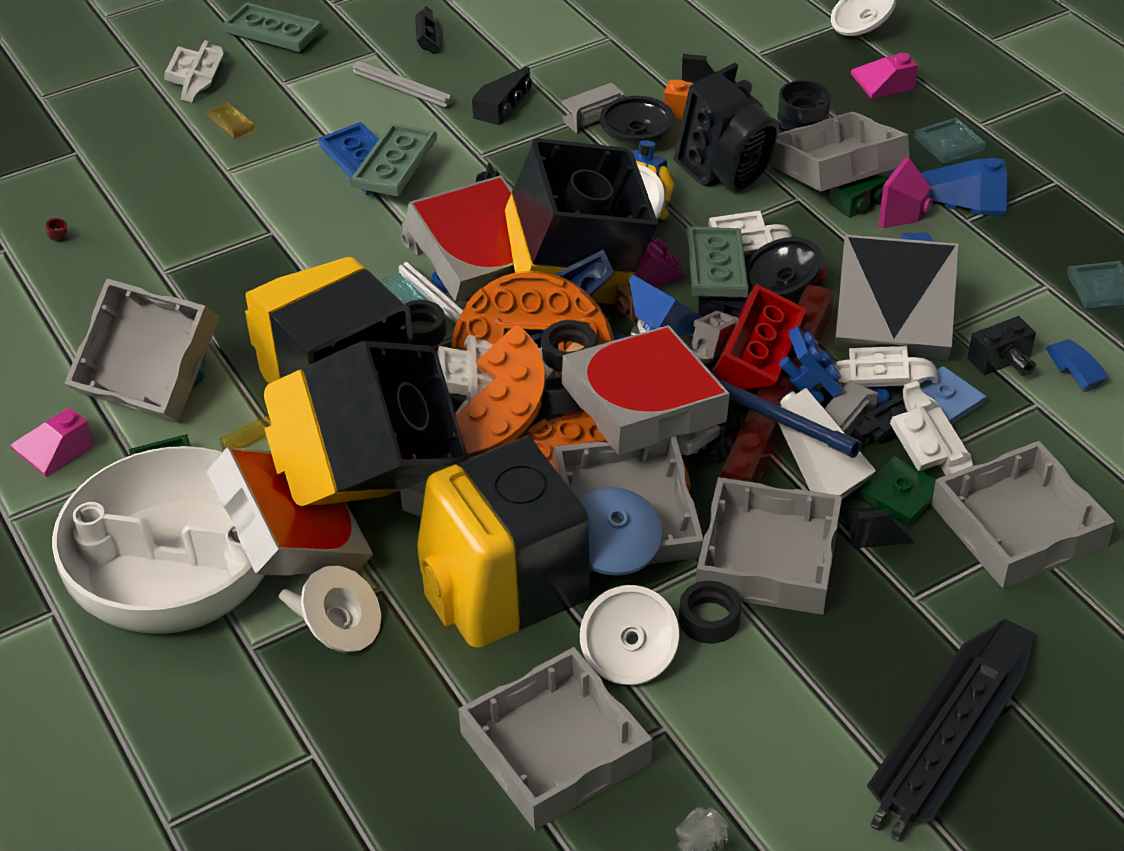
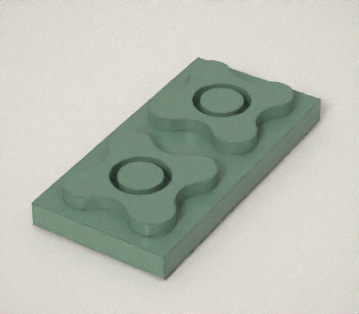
[222,2,323,52]
[350,123,437,197]
[687,227,748,298]

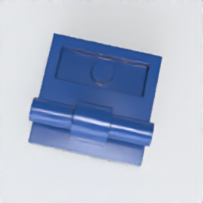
[779,326,843,403]

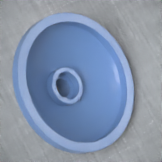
[579,487,662,576]

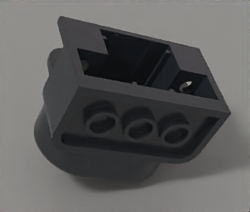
[673,63,779,191]

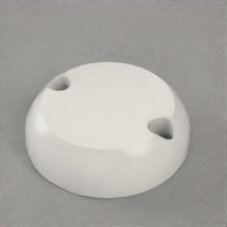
[52,446,265,634]

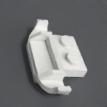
[164,40,224,103]
[708,211,792,256]
[437,335,494,403]
[821,346,938,387]
[890,381,973,476]

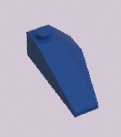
[921,158,1007,215]

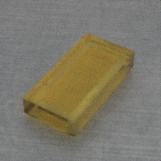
[207,102,255,139]

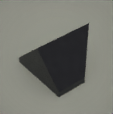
[682,54,715,83]
[844,507,915,549]

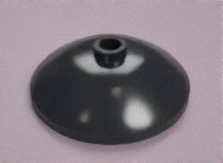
[600,96,674,144]
[745,237,823,298]

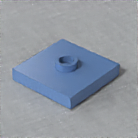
[919,366,986,425]

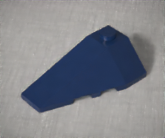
[524,250,615,342]

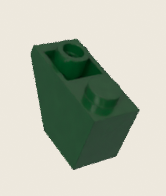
[829,175,889,218]

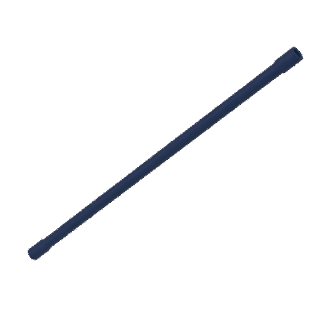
[612,330,861,458]

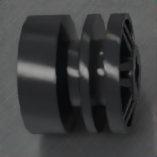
[777,80,832,134]

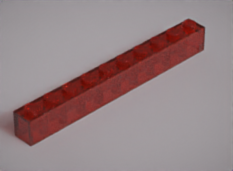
[721,284,834,483]

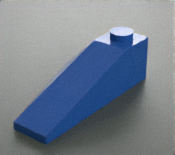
[629,274,702,336]

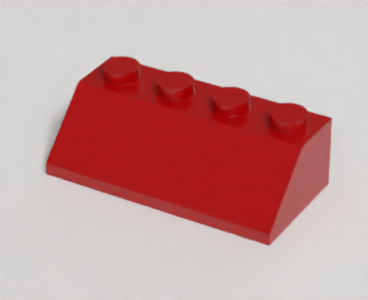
[712,284,807,390]

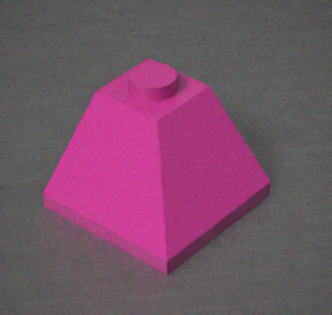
[851,53,918,99]
[878,157,932,228]
[10,407,94,477]

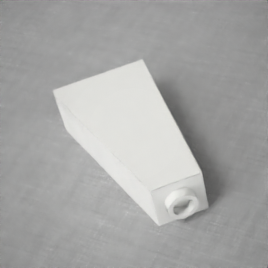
[778,388,876,500]

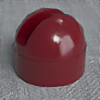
[46,218,67,241]

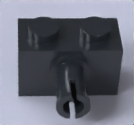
[967,316,1036,377]

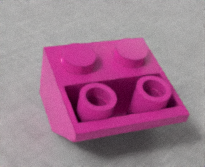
[634,237,685,287]

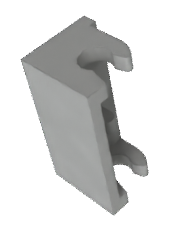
[692,311,737,359]

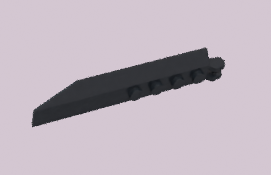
[867,619,1035,842]

